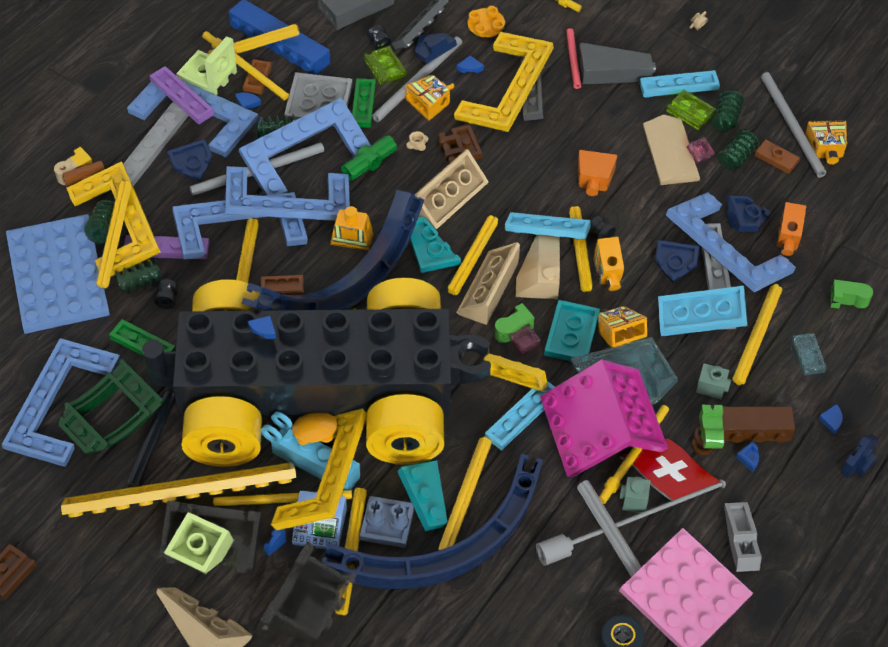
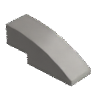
[724,502,761,572]

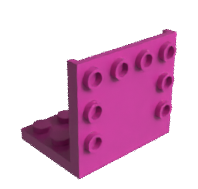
[540,360,668,478]

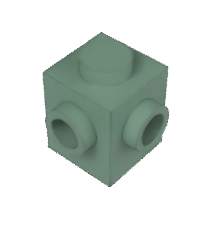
[696,364,731,400]
[620,477,651,513]

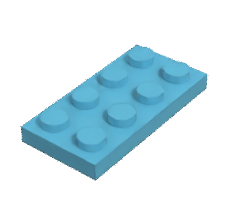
[658,286,748,336]

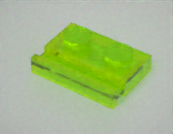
[365,46,406,85]
[667,90,716,130]

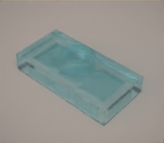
[792,333,827,375]

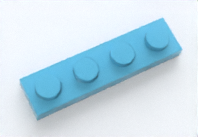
[639,70,720,97]
[505,212,590,239]
[485,381,555,451]

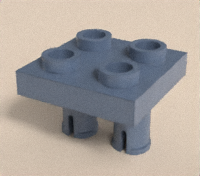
[360,496,415,548]

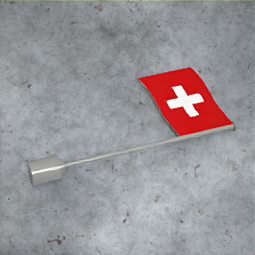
[536,438,726,566]

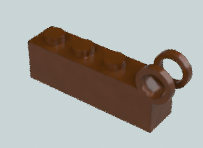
[692,407,795,456]

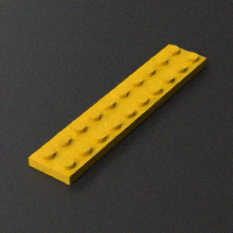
[61,462,296,517]

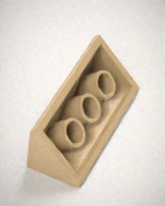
[415,149,489,229]
[457,242,520,325]

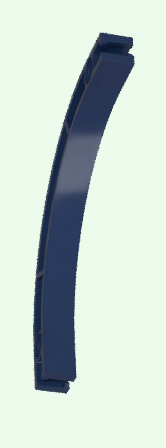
[241,190,424,311]
[320,453,543,589]

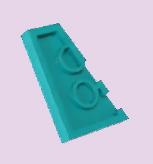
[410,217,461,273]
[397,461,448,531]

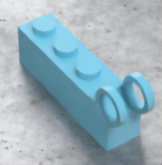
[261,412,360,490]

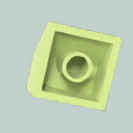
[164,512,234,574]

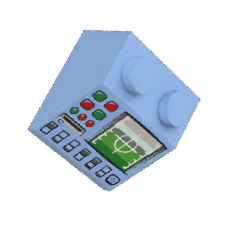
[292,490,347,549]

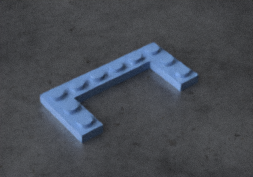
[127,79,259,158]
[238,98,371,196]
[225,166,350,221]
[173,192,308,259]
[666,192,796,292]
[2,338,121,467]

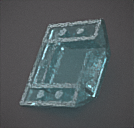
[571,337,678,405]

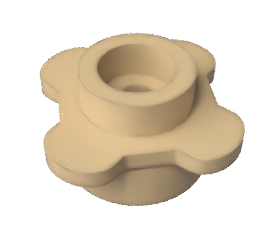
[689,11,708,30]
[407,132,428,151]

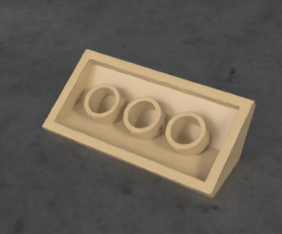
[643,115,700,185]

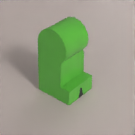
[831,279,873,308]
[494,303,534,343]
[699,405,724,449]

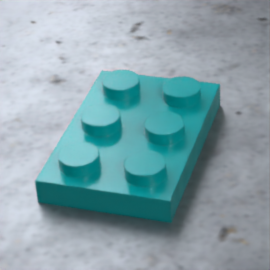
[544,300,600,365]

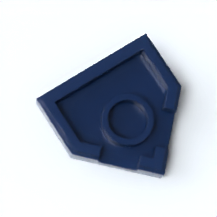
[415,33,457,63]
[167,139,212,181]
[726,196,771,232]
[655,240,699,283]
[842,434,879,478]

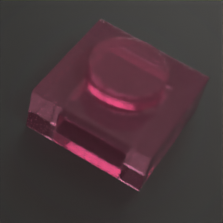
[687,137,715,163]
[510,325,541,354]

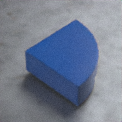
[457,56,484,73]
[235,93,261,110]
[248,316,276,339]
[819,404,843,434]
[736,441,759,472]
[263,529,286,556]

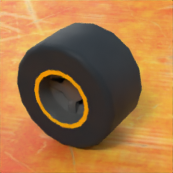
[599,615,645,647]

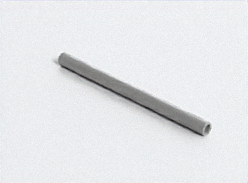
[372,37,462,122]
[761,72,826,177]
[189,142,324,196]

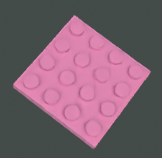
[619,528,753,647]

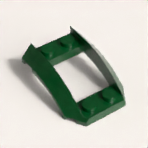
[58,359,164,454]

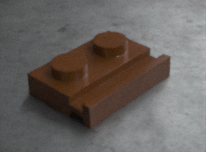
[0,544,37,601]

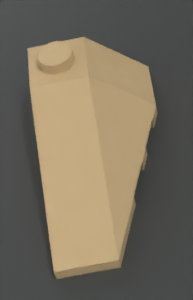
[516,234,560,299]
[156,587,252,647]

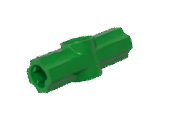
[341,135,397,181]

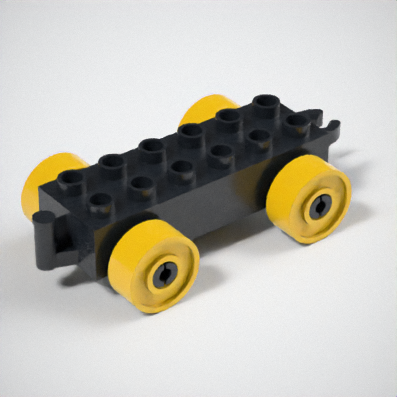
[142,278,491,467]

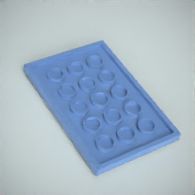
[6,214,110,334]

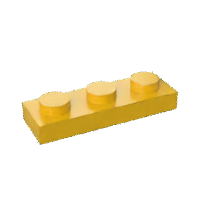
[484,354,548,392]

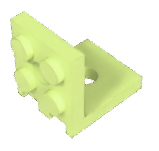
[176,36,237,95]

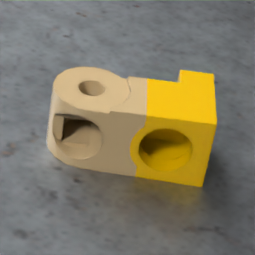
[54,147,93,185]

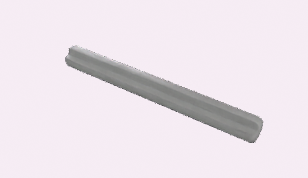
[577,480,642,577]

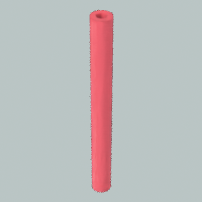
[566,28,581,89]

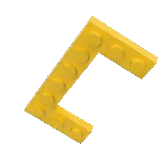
[454,32,554,132]
[67,161,161,276]
[271,409,367,531]

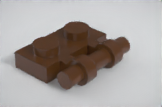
[438,125,482,164]

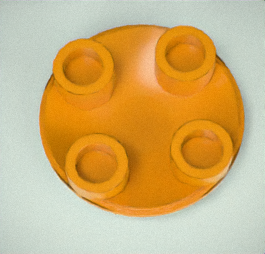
[468,6,505,38]
[292,412,337,445]

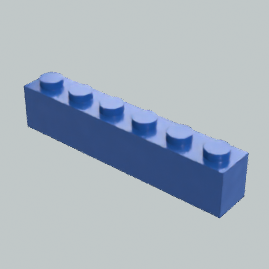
[228,0,330,75]

